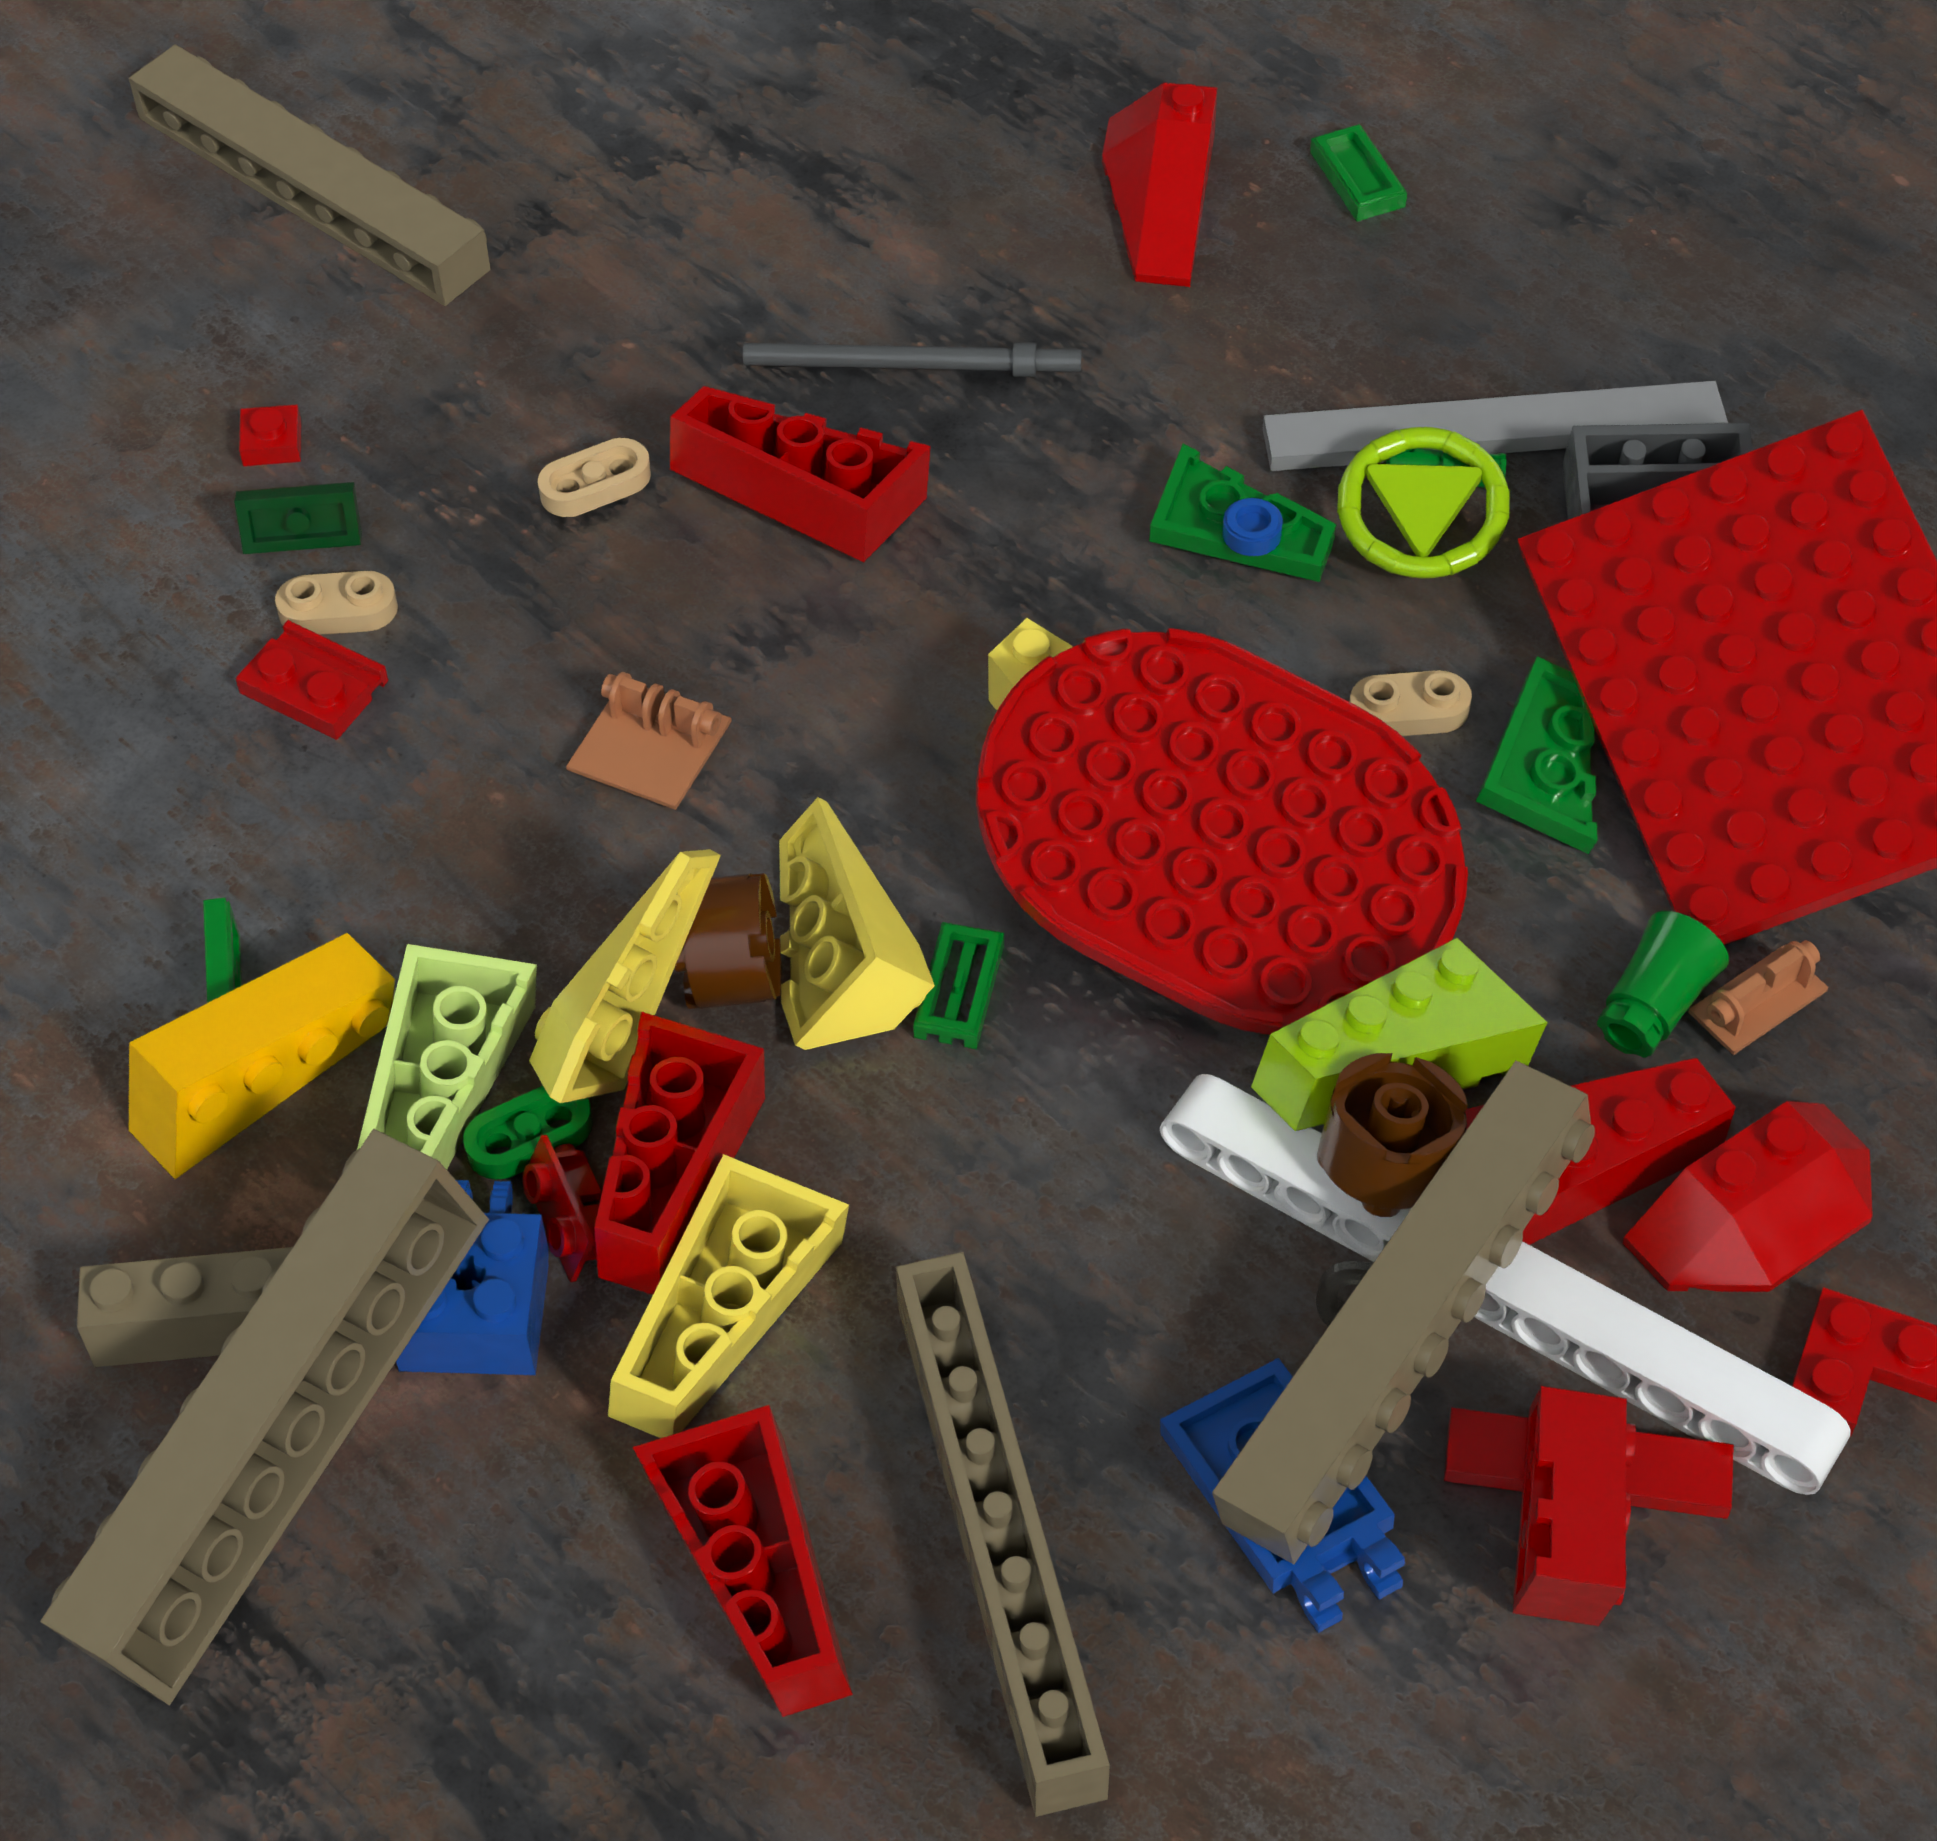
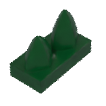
[234,482,362,554]

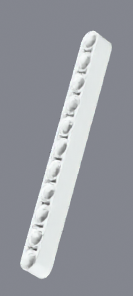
[1160,1074,1851,1495]

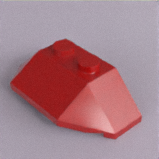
[1623,1101,1873,1292]

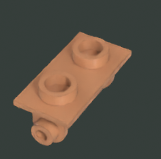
[1688,940,1829,1056]

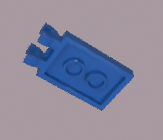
[1160,1358,1405,1633]

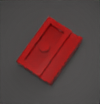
[235,620,388,740]

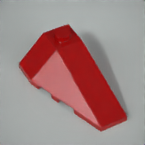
[1102,82,1218,287]

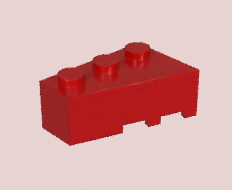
[1512,1386,1636,1626]

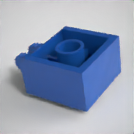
[396,1180,549,1375]

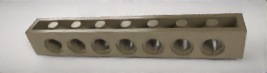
[896,1252,1110,1817]

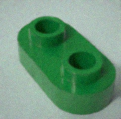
[463,1086,593,1180]

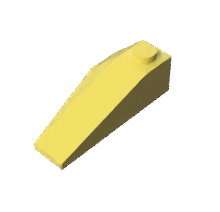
[779,797,935,1050]
[529,849,721,1103]

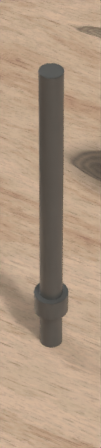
[743,342,1082,377]

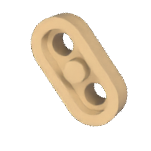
[538,438,651,517]
[275,571,398,635]
[1350,670,1472,736]

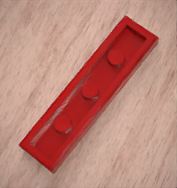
[1444,1407,1734,1519]

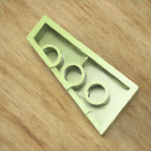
[357,944,537,1170]

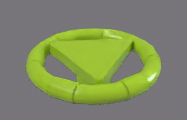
[1337,427,1510,579]

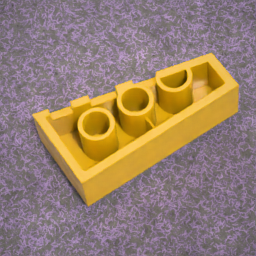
[129,933,395,1179]

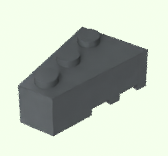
[1562,423,1753,520]

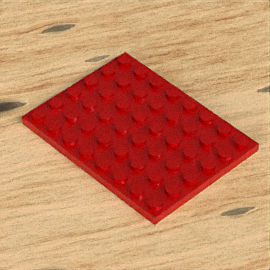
[1517,409,1937,945]

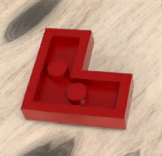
[1792,1287,1937,1437]

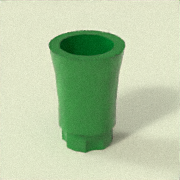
[1597,911,1729,1058]

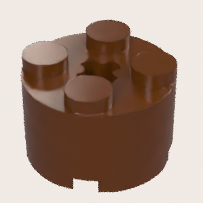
[674,873,782,1009]
[1317,1053,1468,1217]

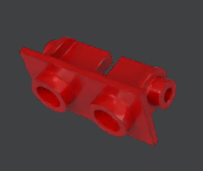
[523,1135,602,1282]

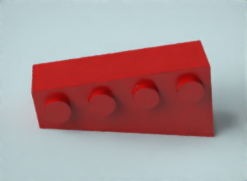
[670,386,931,563]
[594,1012,765,1295]
[1465,1058,1736,1245]
[632,1405,853,1717]

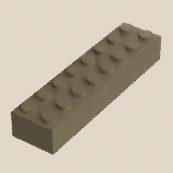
[40,1128,489,1706]

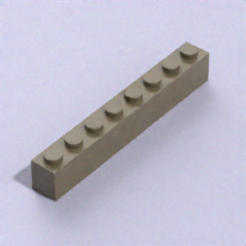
[129,44,491,306]
[1212,1061,1595,1565]

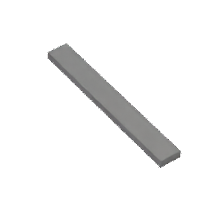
[1263,381,1728,471]

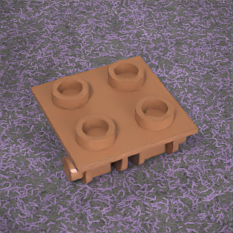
[566,672,732,810]

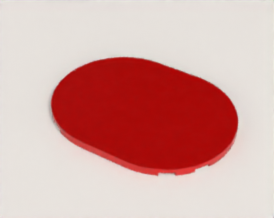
[976,628,1468,1035]

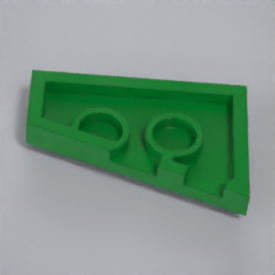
[1149,443,1336,582]

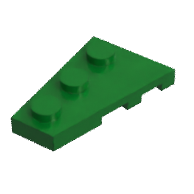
[1476,656,1598,854]

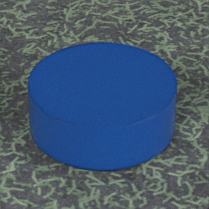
[1222,498,1283,556]

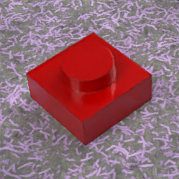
[239,404,301,466]

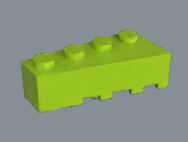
[1251,938,1548,1131]

